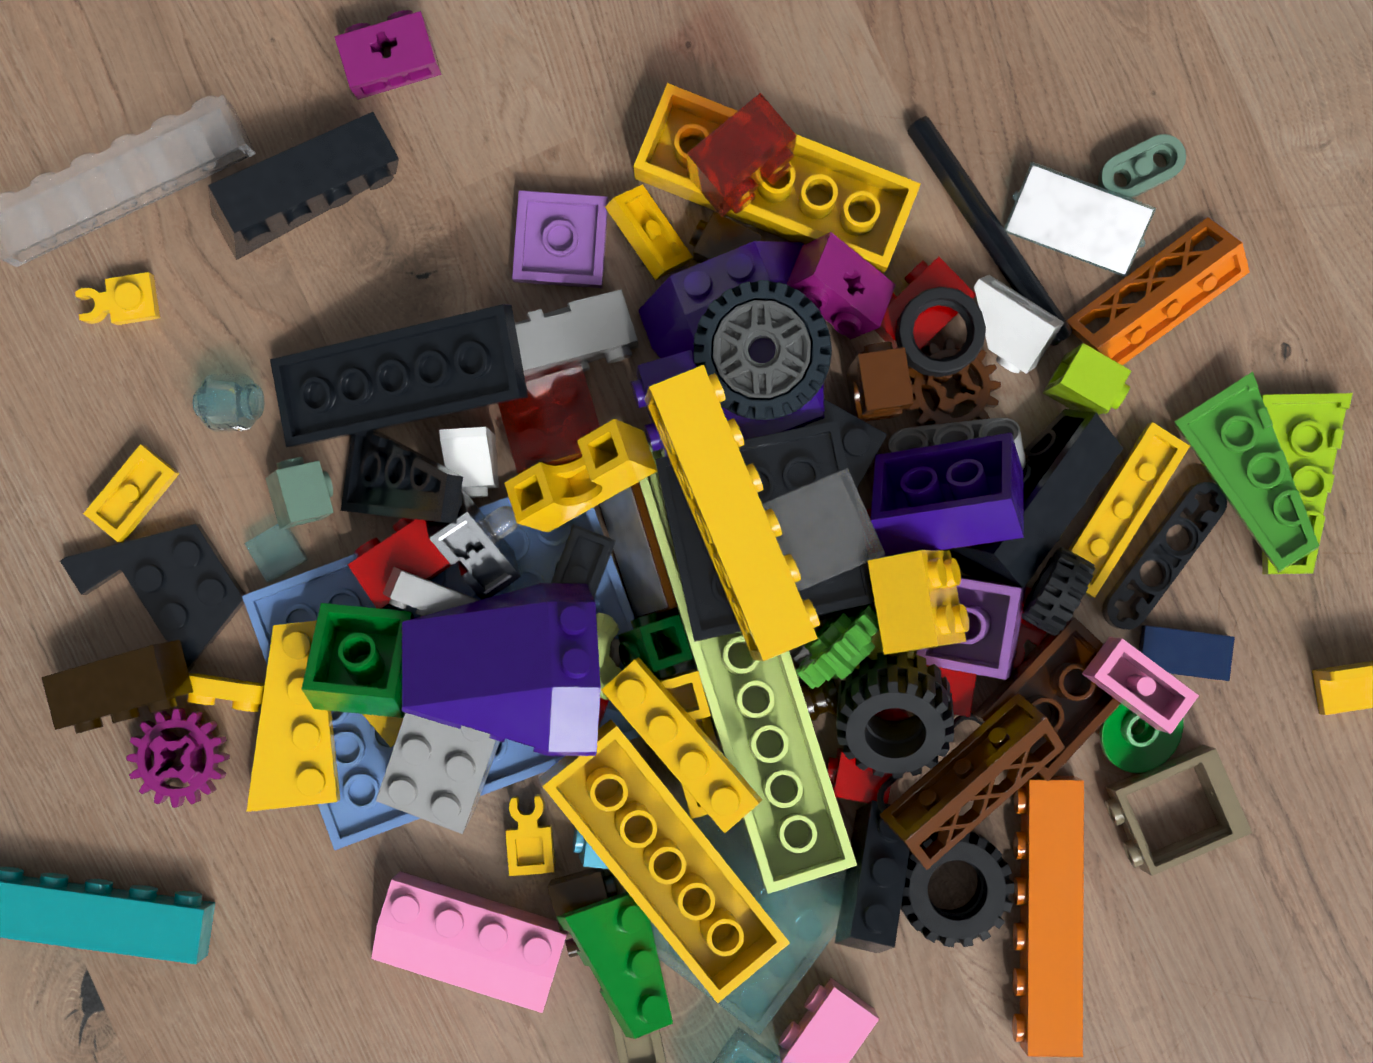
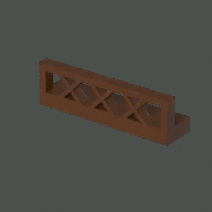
[880,693,1065,870]

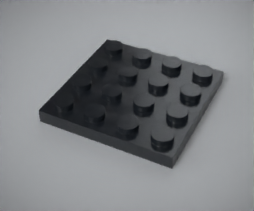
[655,420,875,642]

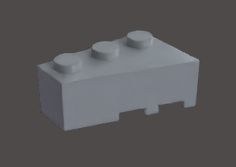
[515,289,639,389]

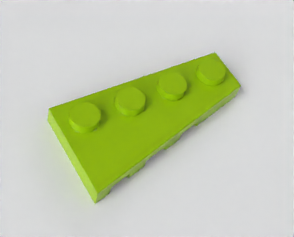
[1261,393,1353,574]

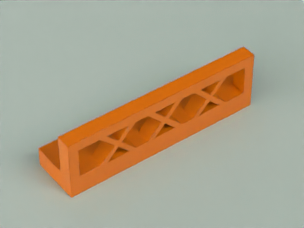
[1066,217,1250,366]

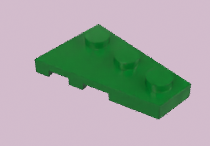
[556,892,673,1039]

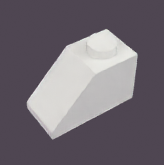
[974,275,1064,374]
[439,427,499,498]

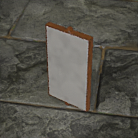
[599,482,677,619]

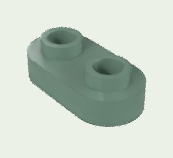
[1098,134,1186,201]

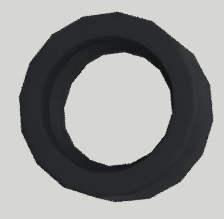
[895,287,986,377]

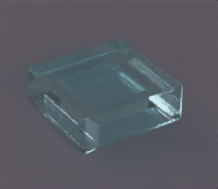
[244,524,308,582]

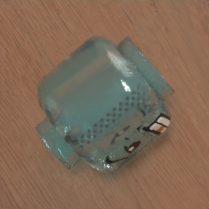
[193,373,265,432]

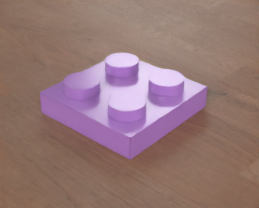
[512,190,609,288]

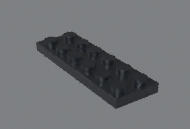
[270,304,528,447]

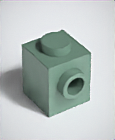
[265,457,334,530]

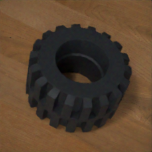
[836,652,954,778]
[901,831,1014,948]

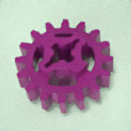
[126,708,230,808]

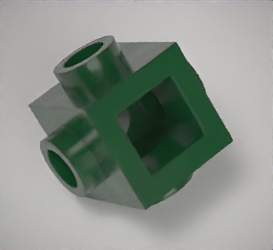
[617,613,693,680]

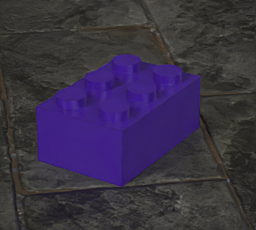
[871,433,1024,557]

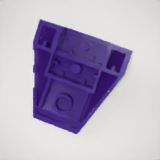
[638,241,825,440]
[402,583,601,756]

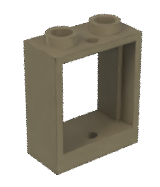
[1105,745,1252,876]

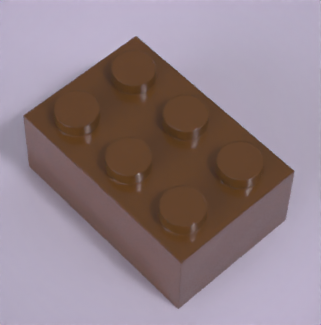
[973,617,1121,781]

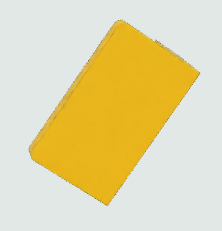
[1312,661,1373,715]

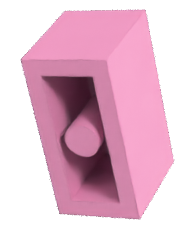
[1082,637,1199,734]
[778,978,879,1063]

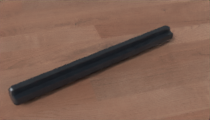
[908,116,1072,346]

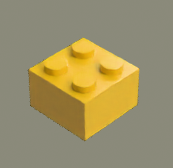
[867,550,969,655]

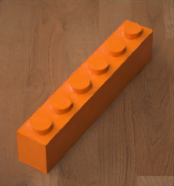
[1012,776,1084,1057]

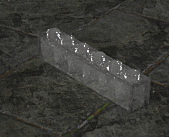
[0,95,256,267]

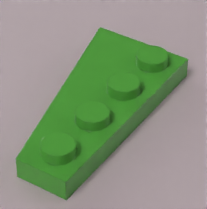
[1175,371,1319,573]

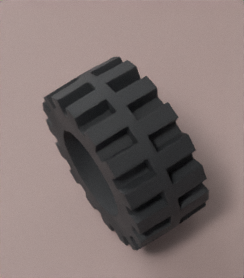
[1021,547,1095,636]

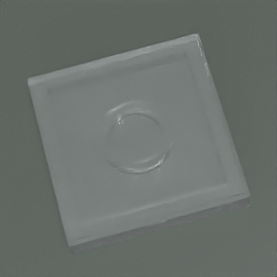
[762,468,885,592]

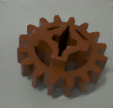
[906,338,1001,426]

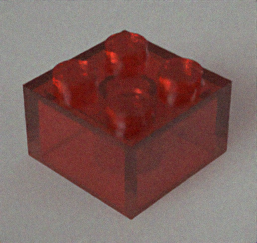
[687,93,797,217]
[498,365,601,474]

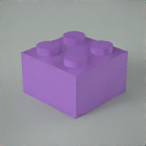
[916,575,1027,680]

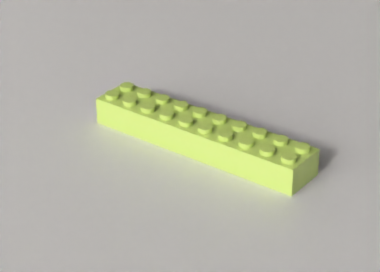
[639,443,857,894]

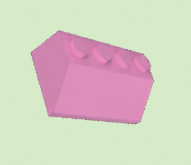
[371,871,568,1013]

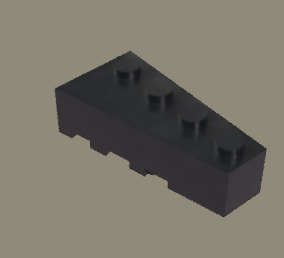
[208,112,399,260]
[944,409,1123,588]

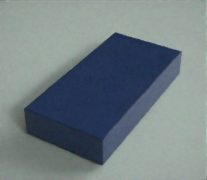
[1139,625,1235,681]

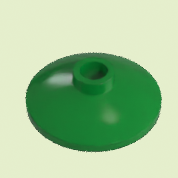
[1100,704,1184,773]

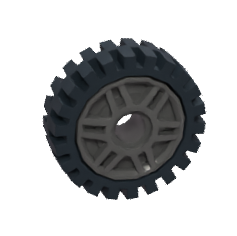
[693,280,832,420]

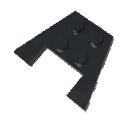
[60,524,245,673]

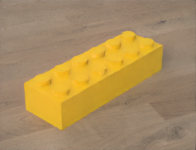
[633,83,921,275]
[644,365,820,661]
[539,719,790,1003]

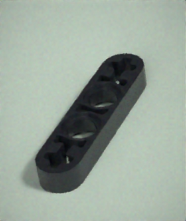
[1102,482,1227,630]

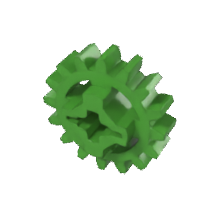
[796,605,880,689]

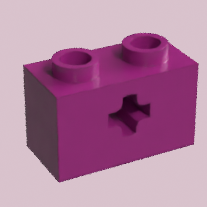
[334,10,442,100]
[787,232,896,340]

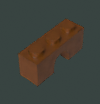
[846,342,914,422]

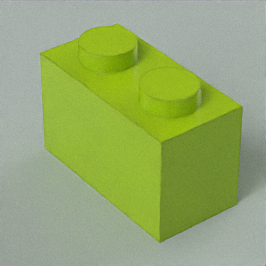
[1043,343,1131,415]

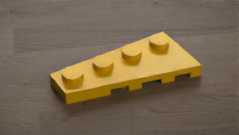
[246,620,340,812]

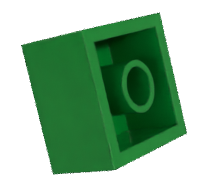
[301,603,414,718]

